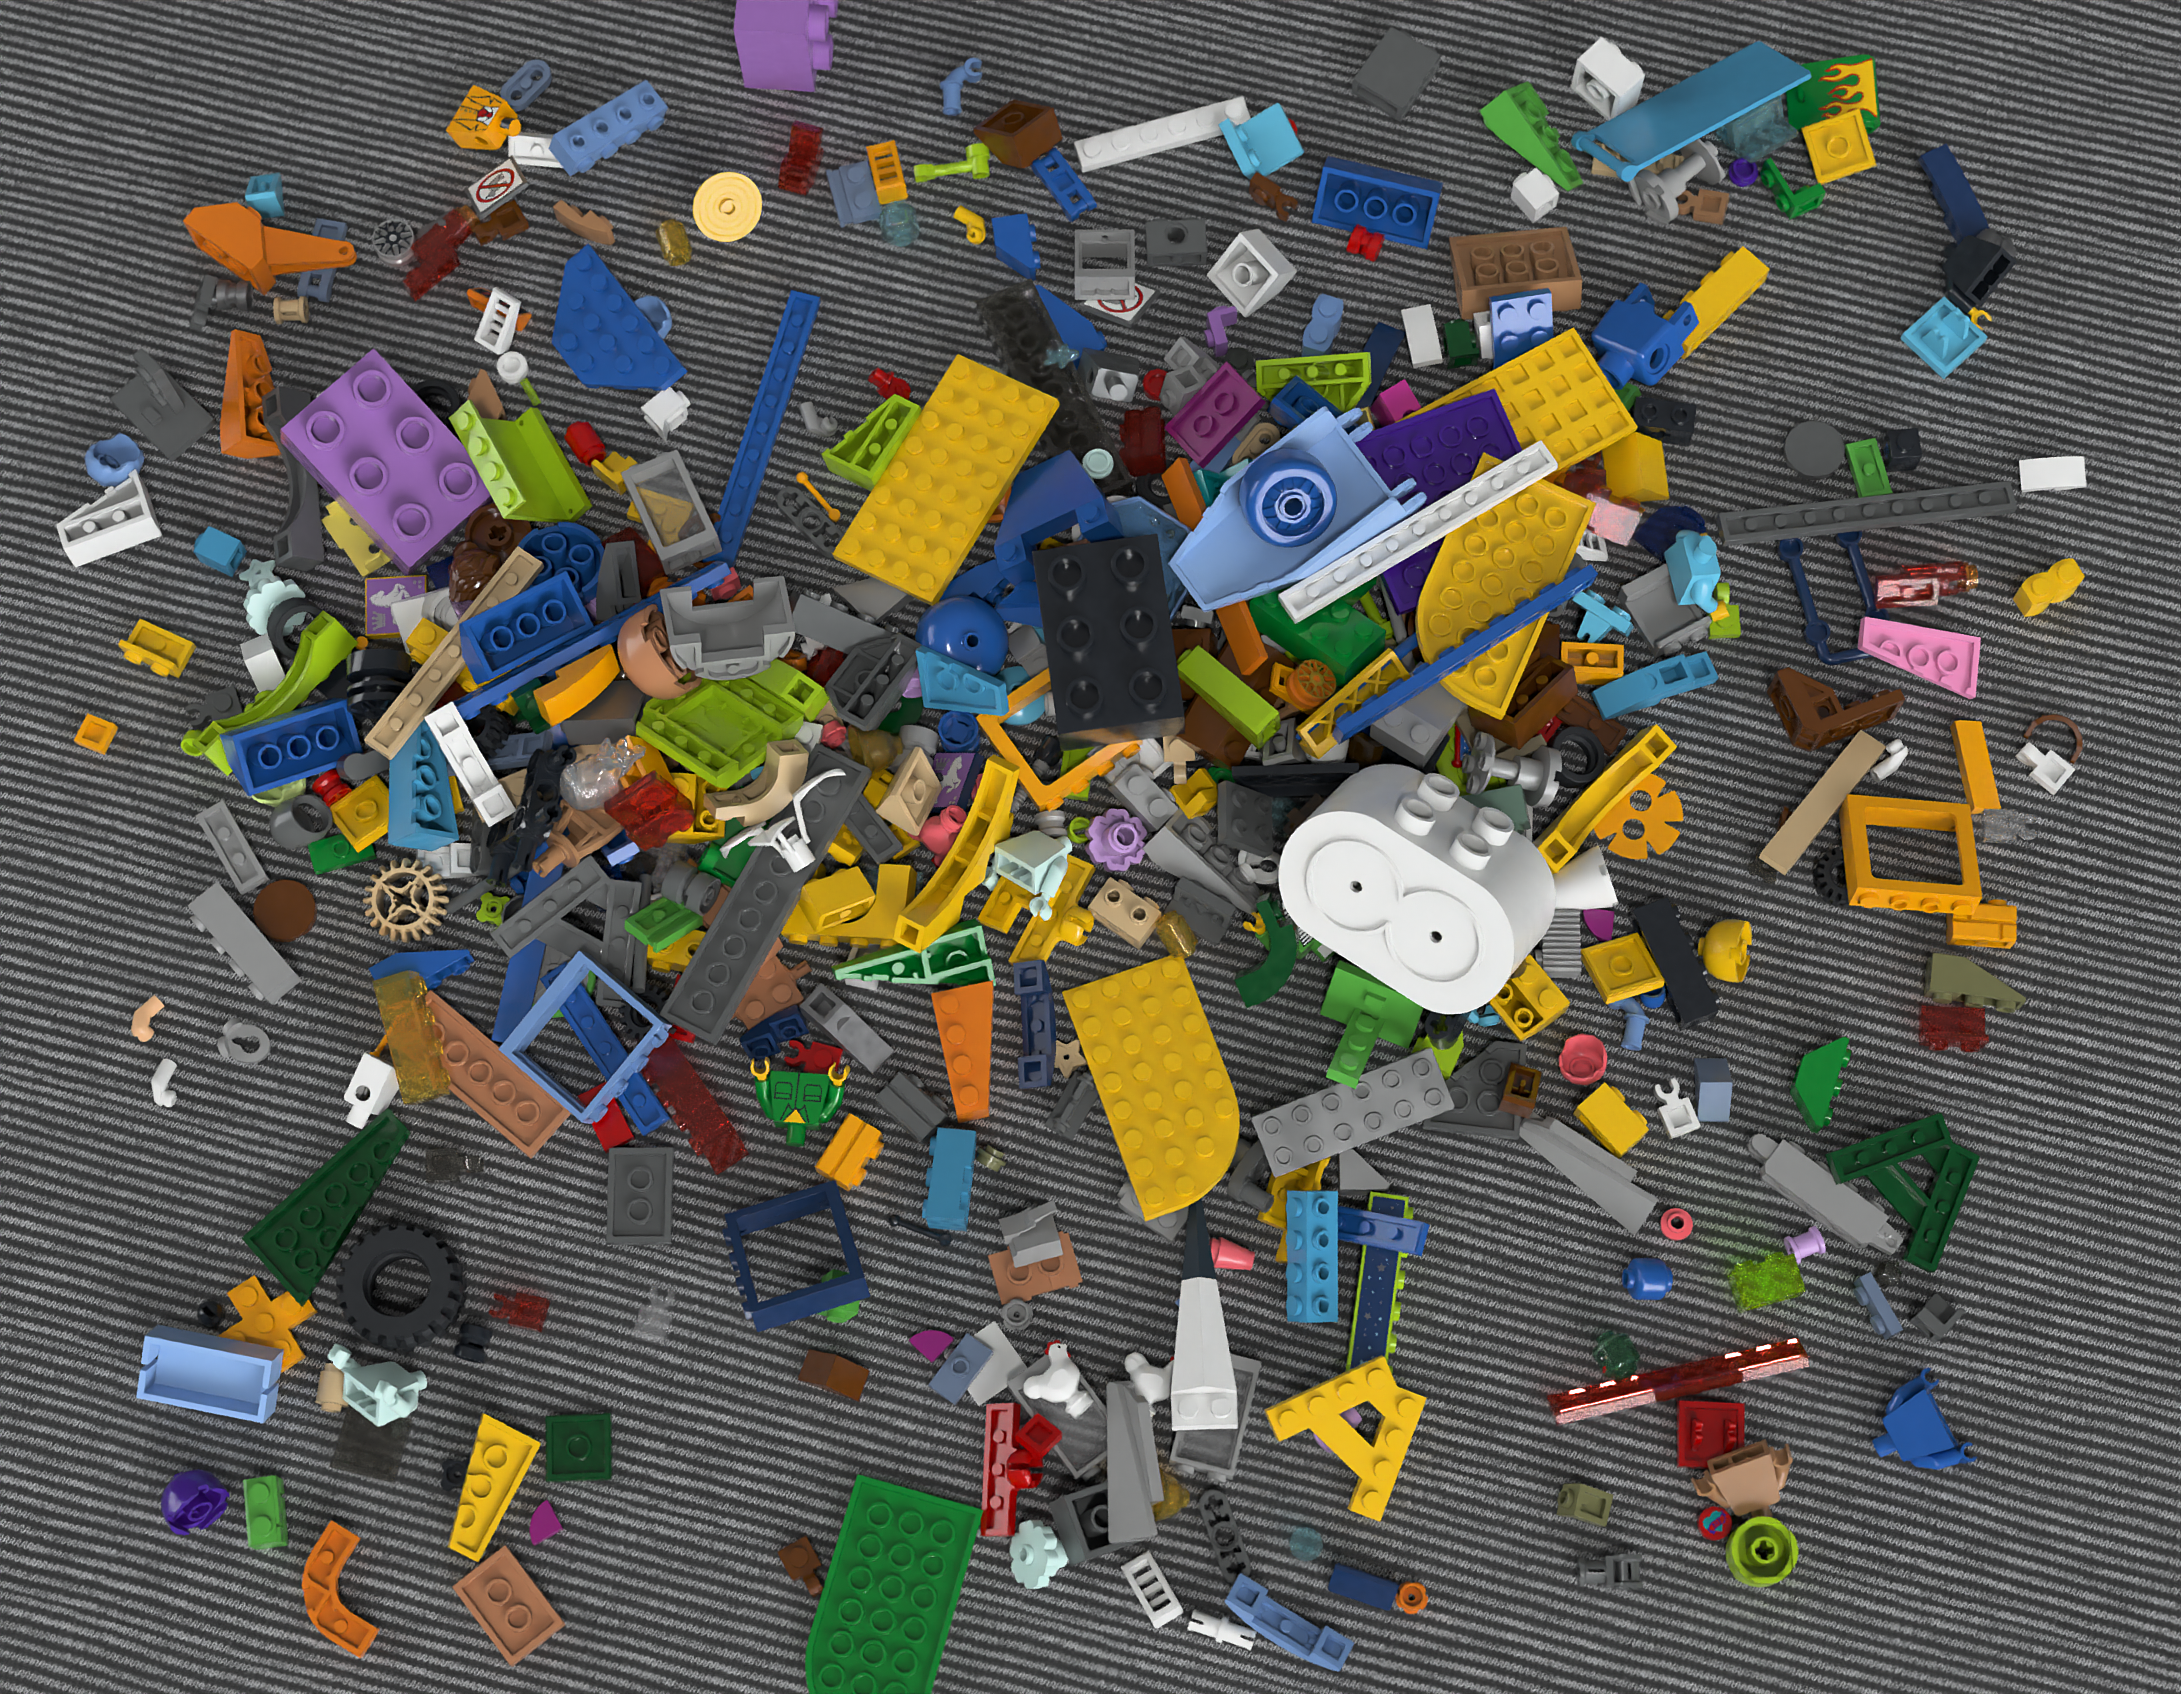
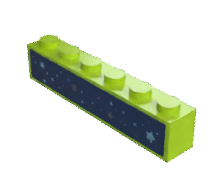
[1345,1192,1414,1373]

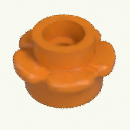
[1395,1581,1428,1614]

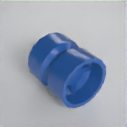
[938,710,981,752]

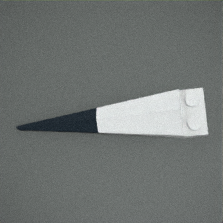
[1171,1198,1238,1430]

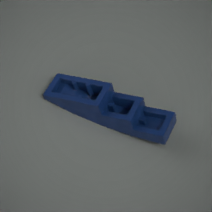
[1918,143,1989,245]

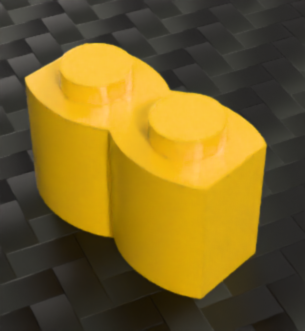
[2013,558,2085,617]

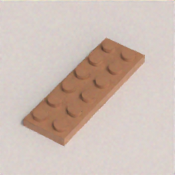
[388,990,571,1159]

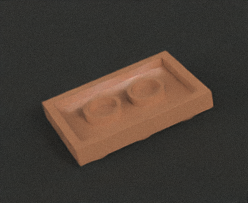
[452,1545,566,1667]

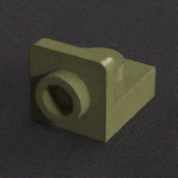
[1557,1483,1613,1527]

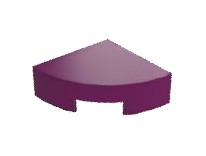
[1582,909,1615,942]
[908,1330,954,1364]
[529,1500,564,1546]

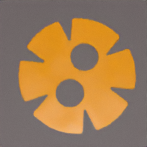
[1594,773,1683,859]

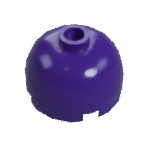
[161,1469,230,1535]

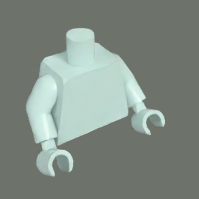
[982,831,1072,921]
[327,1343,427,1427]

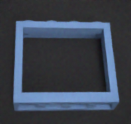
[498,951,672,1124]

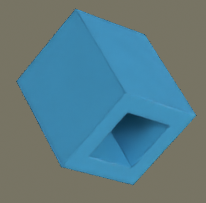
[194,526,247,577]

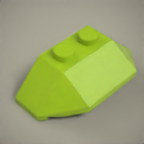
[1256,352,1371,413]

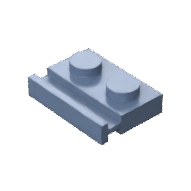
[826,160,882,227]

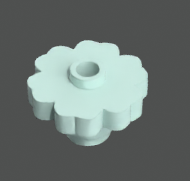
[243,576,307,636]
[1010,1520,1068,1589]

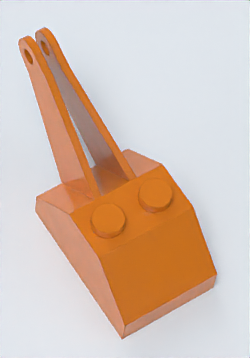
[183,202,357,296]

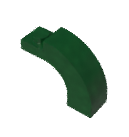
[1234,892,1300,1009]

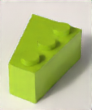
[821,394,922,491]

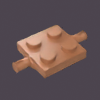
[731,954,812,1031]

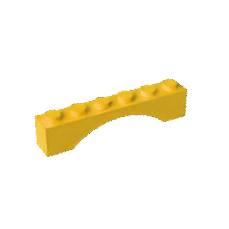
[1533,724,1677,875]

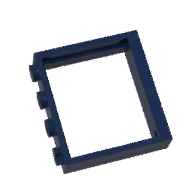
[722,1180,871,1332]

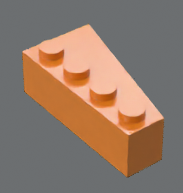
[931,980,994,1123]

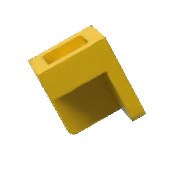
[591,451,638,495]
[1168,768,1218,819]

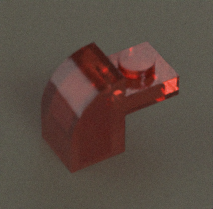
[778,120,824,196]

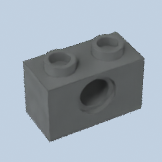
[1145,217,1207,267]

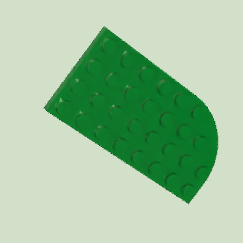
[805,1474,984,1694]

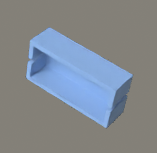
[136,1325,284,1423]

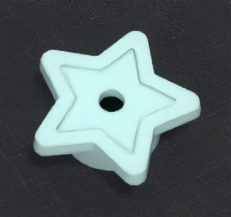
[239,559,275,589]

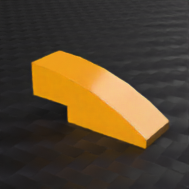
[533,644,620,727]

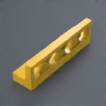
[1295,648,1411,759]

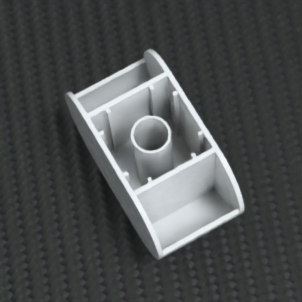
[1278,764,1556,1014]

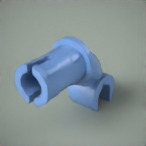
[940,58,982,115]
[1607,997,1650,1051]

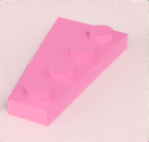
[1858,617,1981,699]

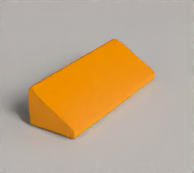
[1950,720,2001,815]

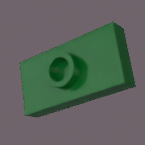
[308,834,377,875]

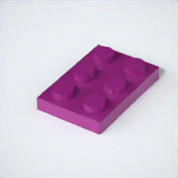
[1164,361,1266,469]

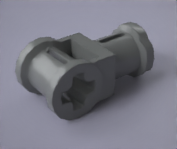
[1577,1554,1643,1590]

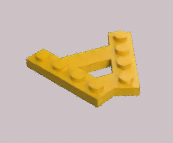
[1264,1355,1427,1522]

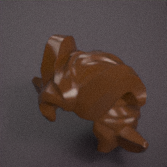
[448,541,502,602]

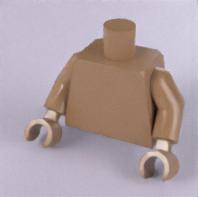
[1691,1439,1793,1518]

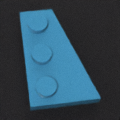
[916,645,1009,716]

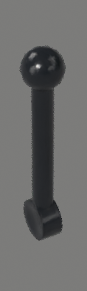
[888,1214,952,1247]

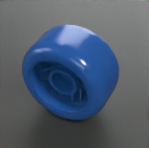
[1239,448,1337,548]

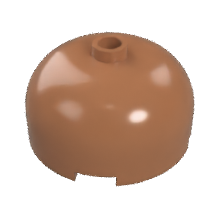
[617,604,702,700]

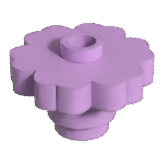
[1085,809,1147,872]

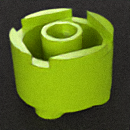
[1725,1516,1798,1588]

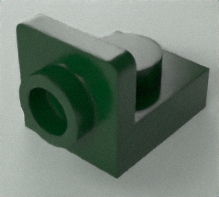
[510,677,552,735]

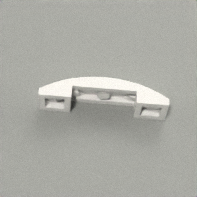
[424,701,516,827]

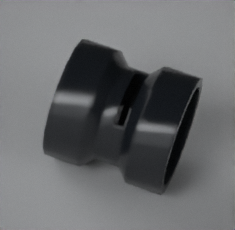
[452,1323,493,1364]

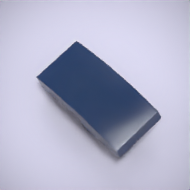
[740,1004,809,1061]

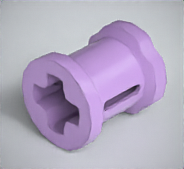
[1784,1226,1826,1265]

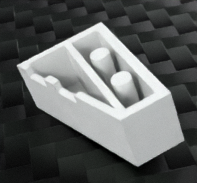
[56,469,162,568]

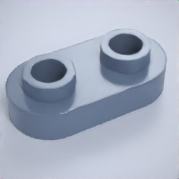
[501,60,552,111]

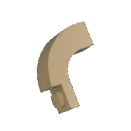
[703,739,809,827]

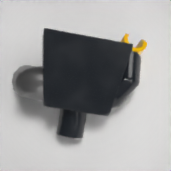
[1942,228,2017,330]

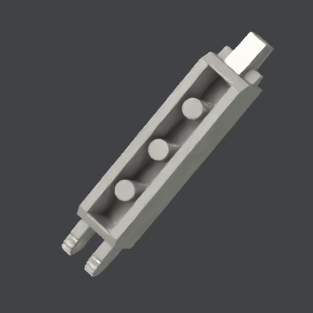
[1746,1133,1904,1256]

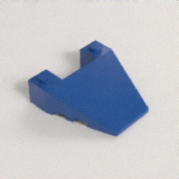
[994,450,1125,586]

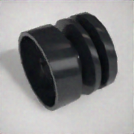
[346,649,412,719]

